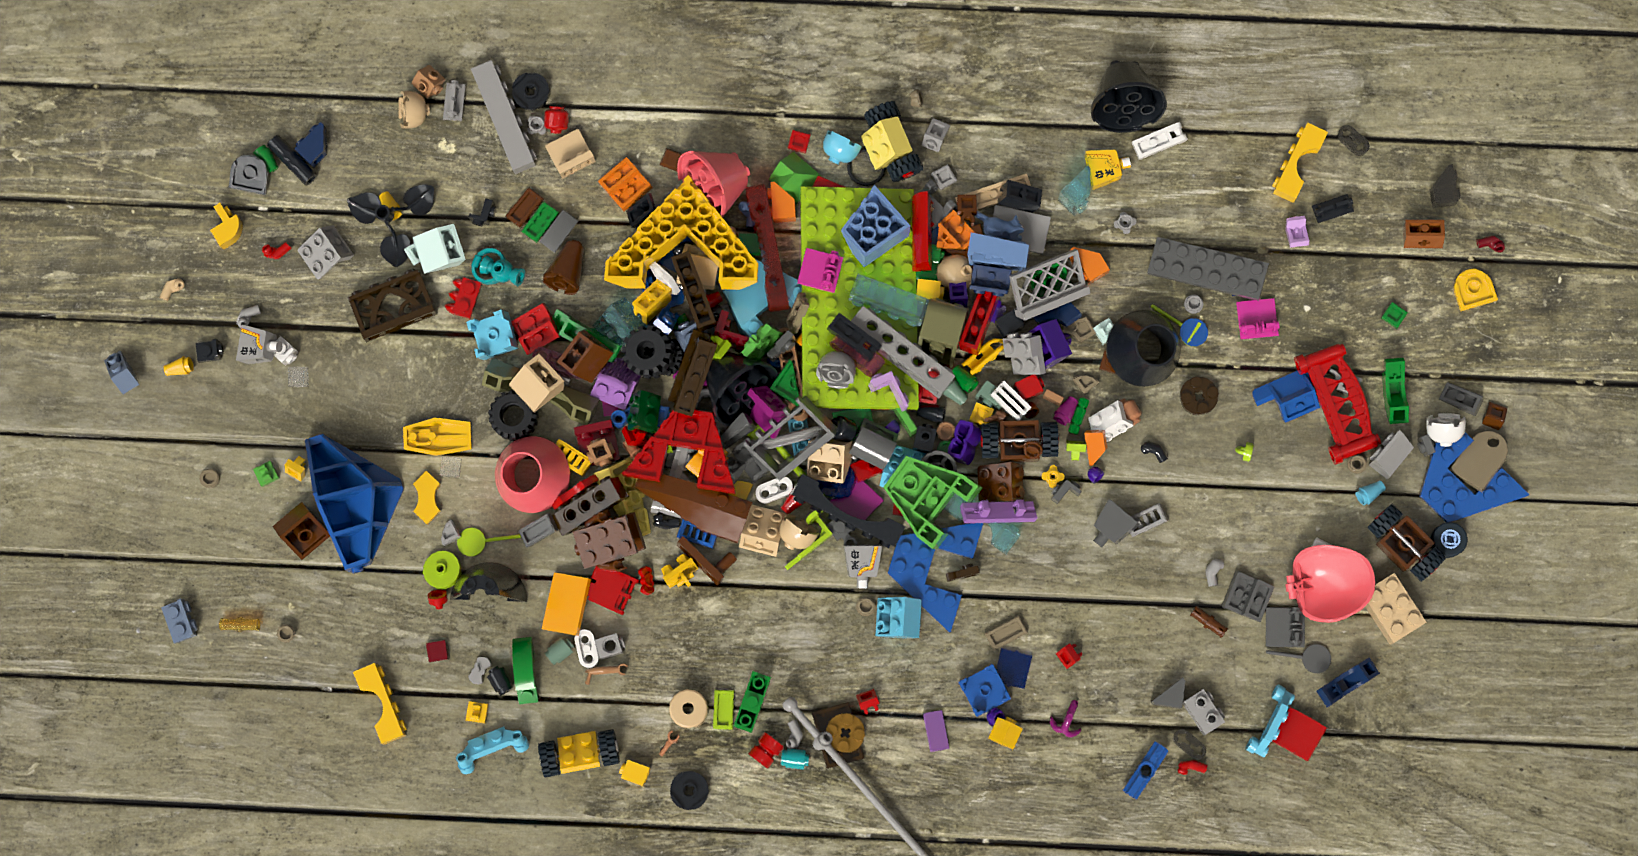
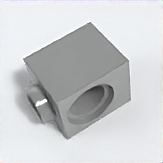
[594,633,626,660]

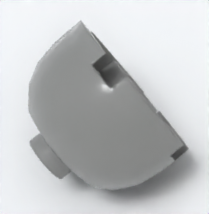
[816,351,856,389]

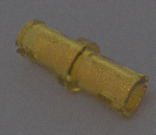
[219,617,260,632]

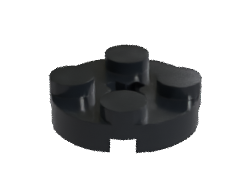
[512,73,550,111]
[670,771,709,810]

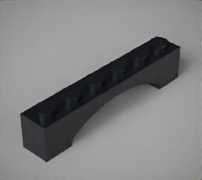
[790,474,905,549]

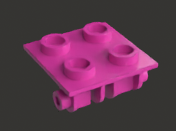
[797,248,843,293]
[1236,298,1279,340]

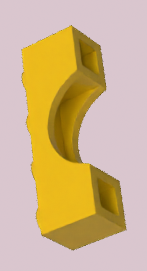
[1272,122,1328,203]
[353,663,407,745]

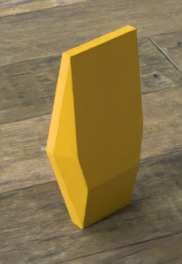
[403,418,471,456]

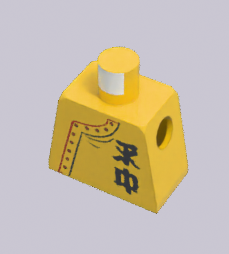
[1084,150,1131,190]

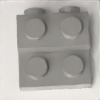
[1002,332,1046,375]

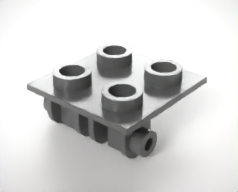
[1266,607,1305,648]

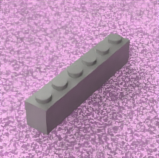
[471,60,537,174]

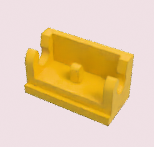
[632,279,672,325]

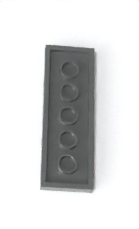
[1147,237,1269,301]

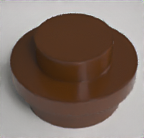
[1023,440,1043,459]

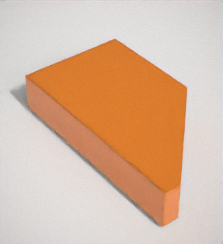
[1084,430,1107,466]

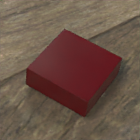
[426,640,449,663]

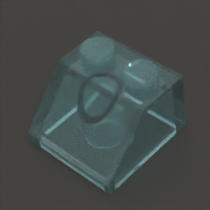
[1058,166,1090,216]

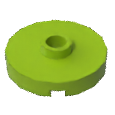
[423,551,462,589]

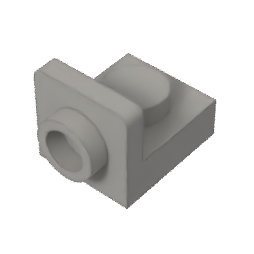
[922,118,950,152]

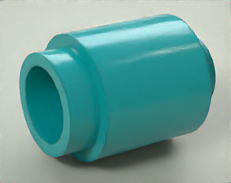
[781,748,809,770]

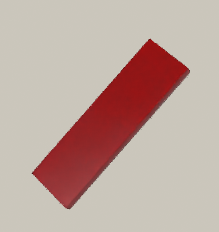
[912,191,932,272]

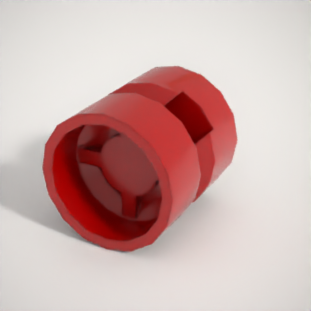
[748,732,784,769]

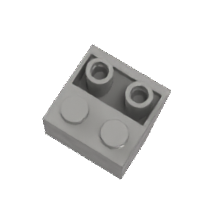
[1369,430,1414,479]

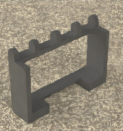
[743,396,837,481]

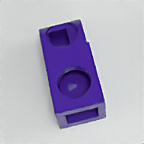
[949,282,968,308]

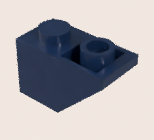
[294,122,327,168]

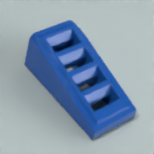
[677,519,717,549]

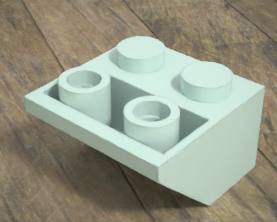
[413,224,466,274]

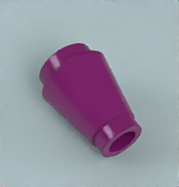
[1053,396,1078,426]

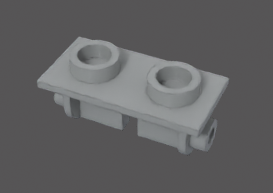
[443,80,466,121]

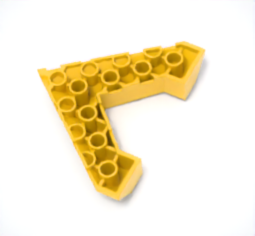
[604,175,759,290]

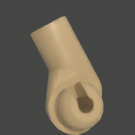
[159,278,185,301]

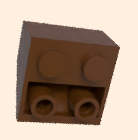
[557,330,614,383]

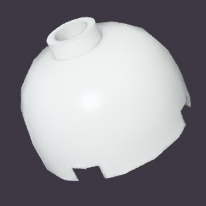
[1426,413,1465,446]

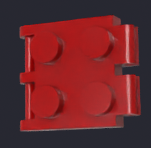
[587,566,639,616]

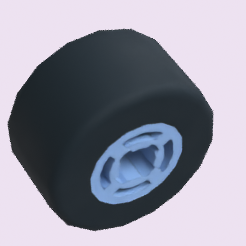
[1430,522,1468,558]

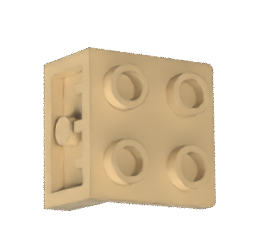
[545,129,596,179]
[739,505,786,557]

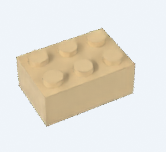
[1365,573,1427,645]

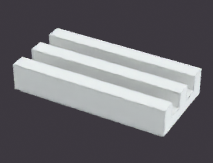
[990,381,1032,421]

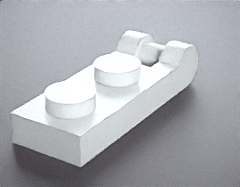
[1132,122,1188,160]

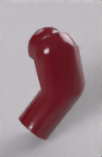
[1476,236,1505,253]

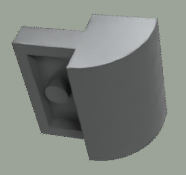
[849,418,899,470]

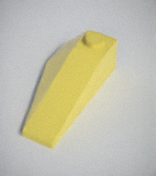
[593,457,651,536]

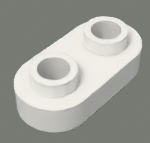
[756,477,793,504]
[575,629,599,668]

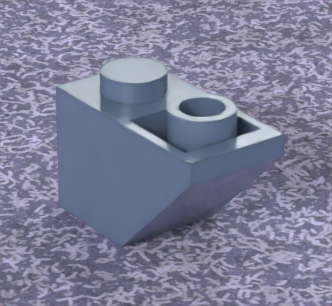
[104,351,139,394]

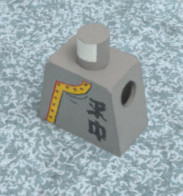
[236,325,283,364]
[843,544,882,588]

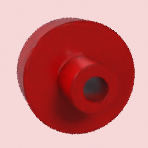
[427,589,448,610]

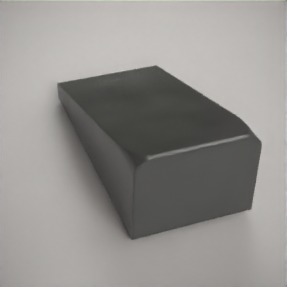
[1439,382,1483,416]

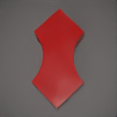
[552,474,599,510]

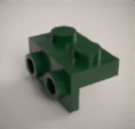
[627,390,661,433]

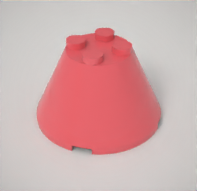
[677,151,750,218]

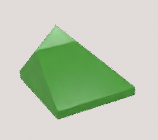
[768,152,822,204]

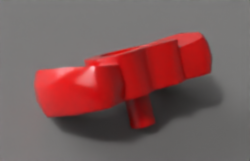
[638,566,655,595]

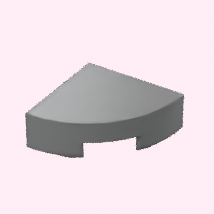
[441,520,461,546]

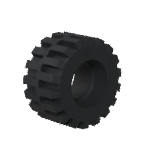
[488,390,539,441]

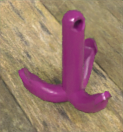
[1050,700,1082,737]

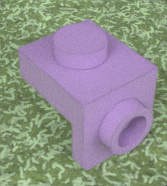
[1285,216,1309,248]

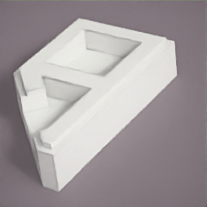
[650,262,681,295]

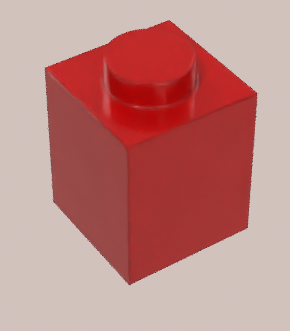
[1014,375,1045,401]

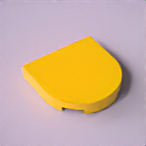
[1453,269,1498,312]

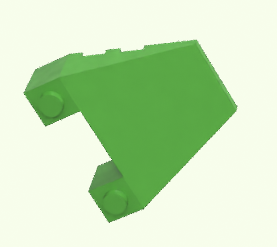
[883,456,983,549]

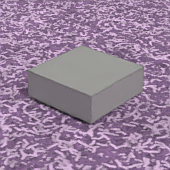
[931,164,957,191]

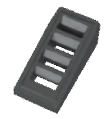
[720,412,757,449]

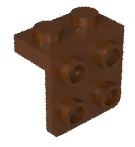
[978,462,1025,502]

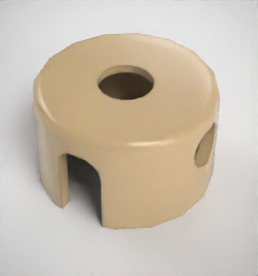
[669,689,709,729]

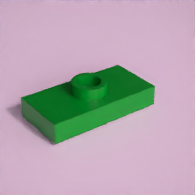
[521,202,560,243]

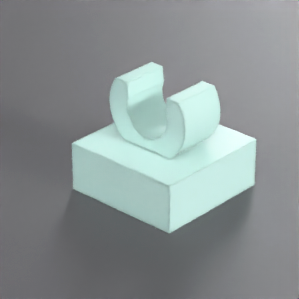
[1093,318,1114,345]

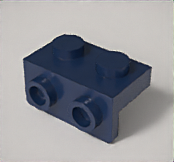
[969,263,1012,297]

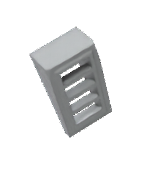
[1130,503,1169,537]

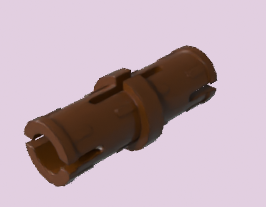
[1190,606,1229,638]

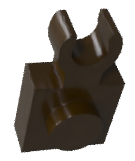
[946,563,980,582]

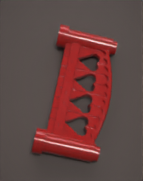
[1294,344,1381,465]

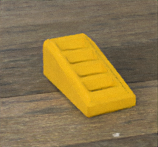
[556,439,592,477]

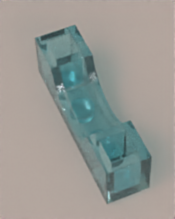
[944,493,1020,555]

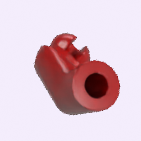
[1177,760,1208,775]

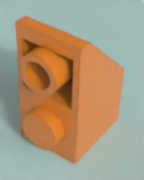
[767,182,796,223]
[1069,247,1110,284]

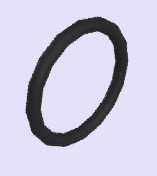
[847,148,886,186]

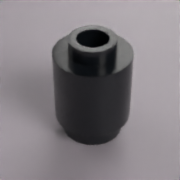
[487,666,513,696]

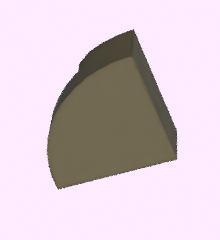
[1072,375,1099,394]

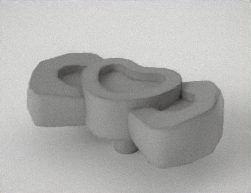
[468,656,492,685]

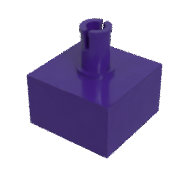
[1029,319,1072,370]

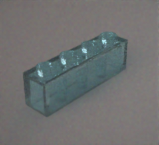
[848,274,929,326]

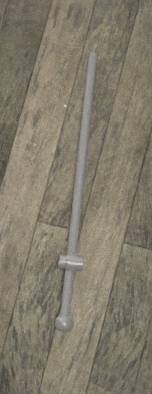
[783,697,928,856]

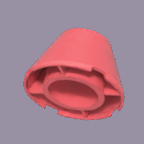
[495,436,570,513]

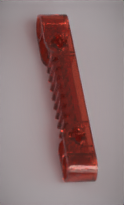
[745,184,789,312]

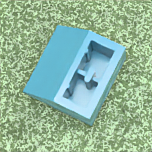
[875,597,922,638]

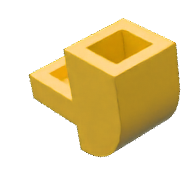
[210,203,243,250]

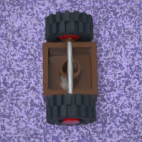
[981,420,1059,463]
[1367,503,1446,582]

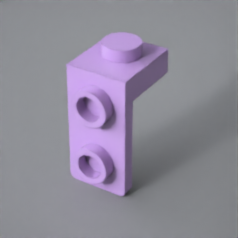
[868,371,909,412]

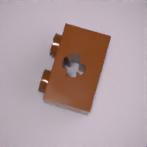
[1403,220,1445,248]

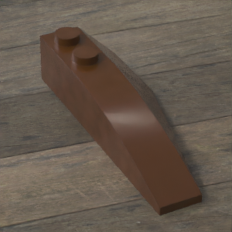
[634,474,752,544]

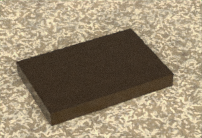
[811,702,864,769]

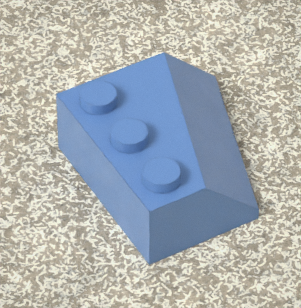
[841,185,910,267]

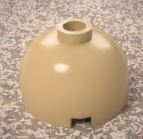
[398,91,430,129]
[936,254,973,292]
[779,514,819,550]

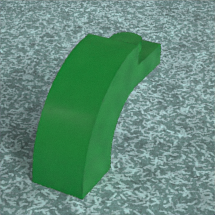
[1382,357,1409,424]
[512,637,539,704]

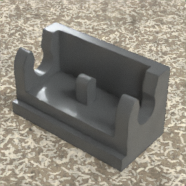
[732,438,770,483]

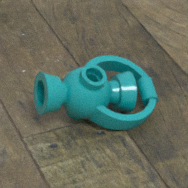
[471,248,525,287]

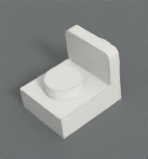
[274,336,298,366]

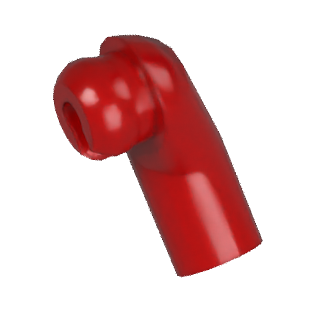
[262,242,291,259]

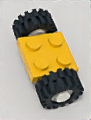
[538,729,620,778]

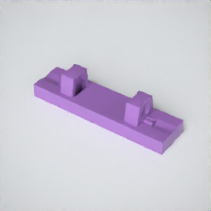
[960,500,1037,523]

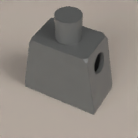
[1093,499,1140,548]

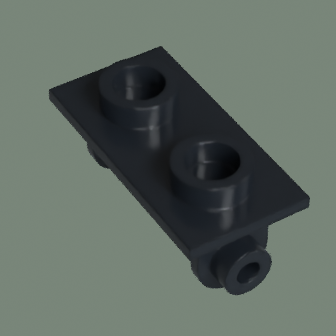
[1312,194,1354,223]

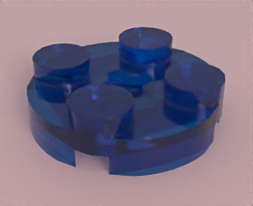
[817,467,856,499]

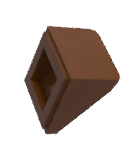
[1482,402,1507,430]

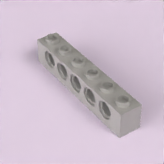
[851,306,955,399]

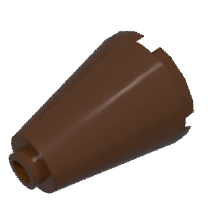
[542,240,584,295]

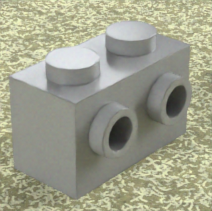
[1183,689,1225,736]

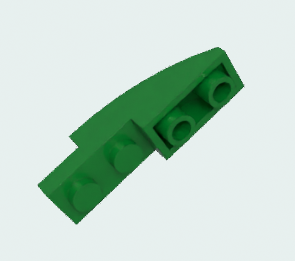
[552,309,622,363]

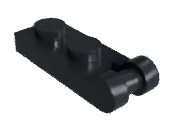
[827,313,882,362]

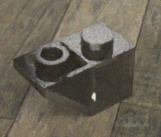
[1429,164,1461,208]

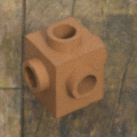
[411,65,446,98]
[586,438,615,467]

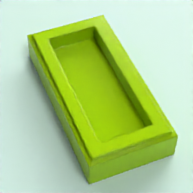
[713,690,734,730]

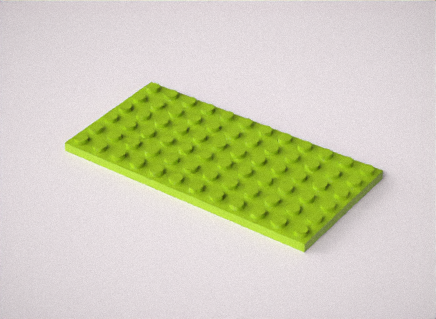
[800,187,919,410]

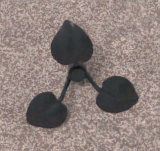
[347,185,435,267]

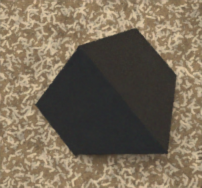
[626,193,656,229]

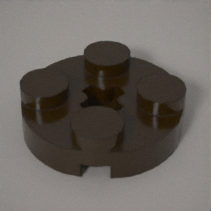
[1179,377,1218,416]

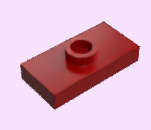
[850,460,883,483]

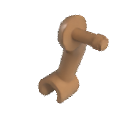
[585,664,628,685]

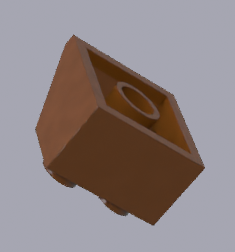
[272,502,330,560]

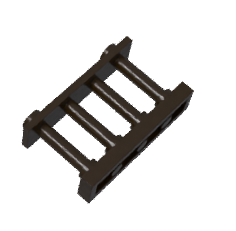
[668,329,717,417]

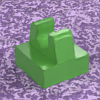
[253,461,280,487]

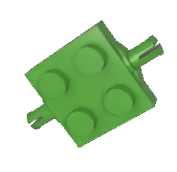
[741,323,783,361]

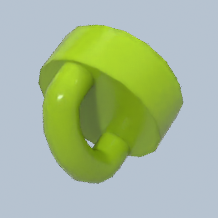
[1235,442,1254,462]

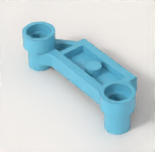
[1245,684,1295,757]
[456,727,529,774]

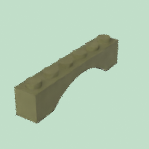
[482,358,599,425]

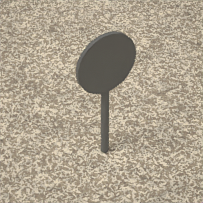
[1266,644,1331,674]

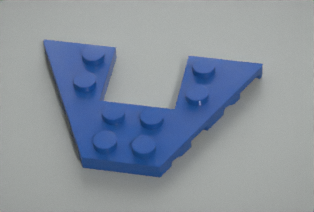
[1419,433,1530,523]
[888,523,983,633]

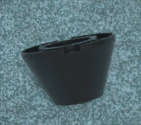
[1106,310,1181,387]

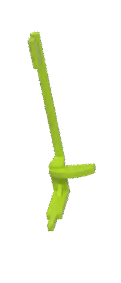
[747,420,833,570]

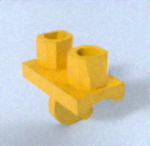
[661,554,698,588]

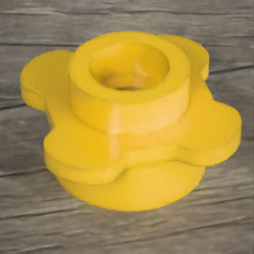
[1041,465,1065,488]

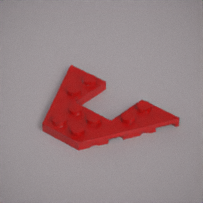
[622,410,736,494]

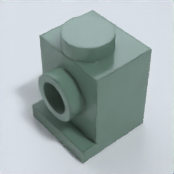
[975,381,1006,409]

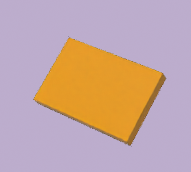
[542,572,591,636]

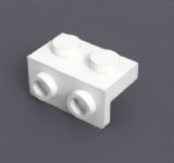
[1088,400,1133,442]

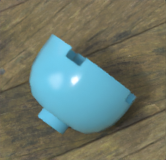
[823,130,862,165]

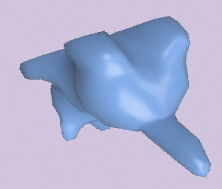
[975,211,1024,242]

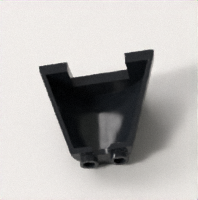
[450,562,527,602]

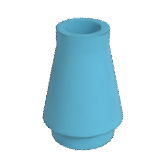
[1356,480,1386,505]

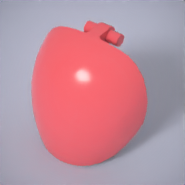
[1285,545,1375,622]

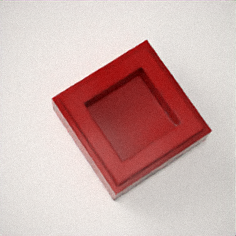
[788,130,811,154]

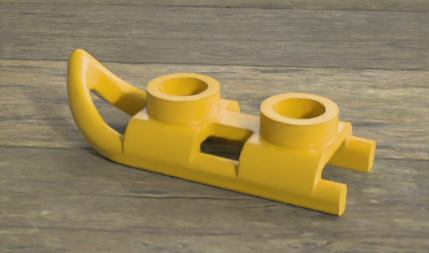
[962,338,1004,375]

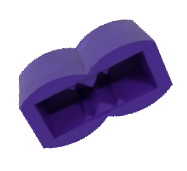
[948,420,981,465]

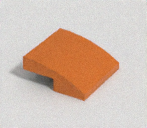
[598,157,653,211]

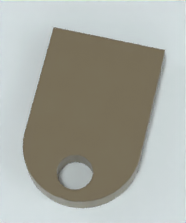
[1449,431,1508,492]

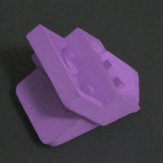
[590,358,641,410]

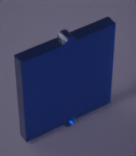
[996,648,1032,689]

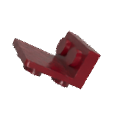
[715,310,749,354]
[574,420,620,466]

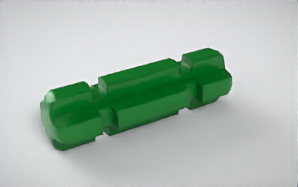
[1068,398,1089,435]

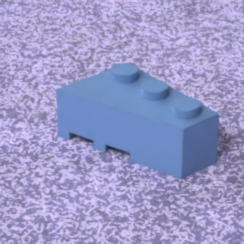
[968,232,1030,271]

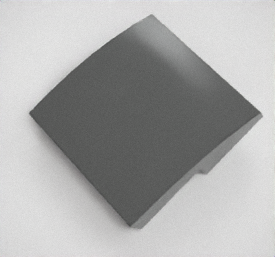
[1221,571,1274,622]

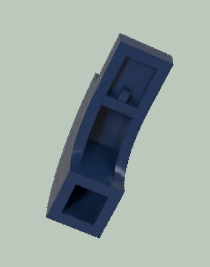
[1316,657,1380,707]

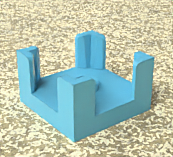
[466,310,518,360]

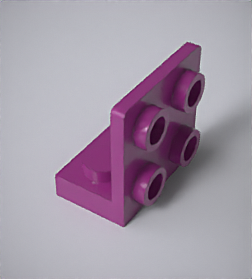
[748,386,787,439]

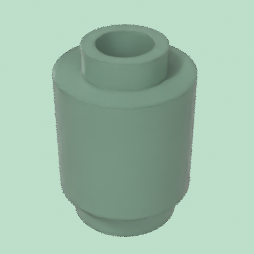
[545,637,574,665]

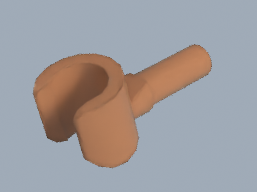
[984,410,1008,422]
[659,730,679,757]

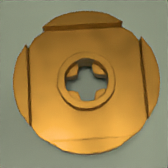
[826,713,865,753]

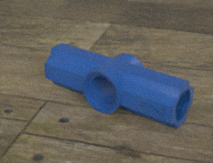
[1122,742,1169,800]

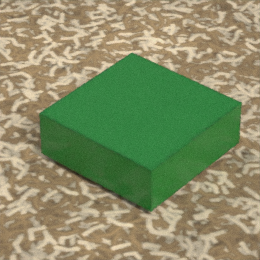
[1381,302,1408,329]

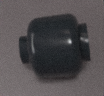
[831,416,857,442]

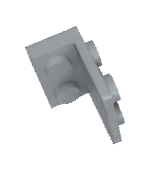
[298,225,354,280]

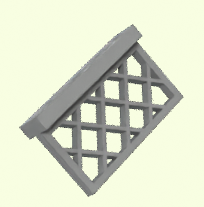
[1009,249,1091,320]

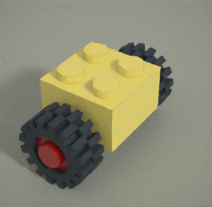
[861,101,924,182]

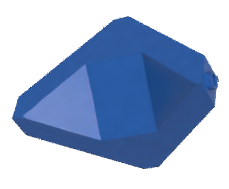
[305,434,404,574]

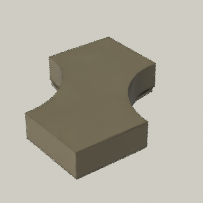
[1058,317,1096,343]

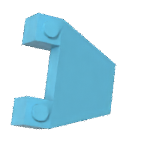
[717,259,801,338]

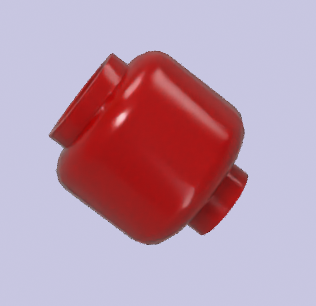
[544,106,569,134]

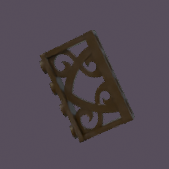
[348,269,437,343]

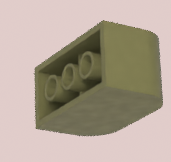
[918,298,968,368]

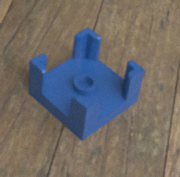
[958,664,1011,717]

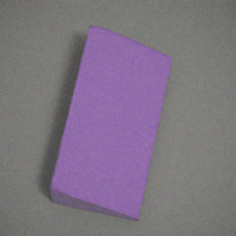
[923,710,949,752]

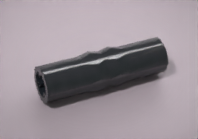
[267,135,317,186]

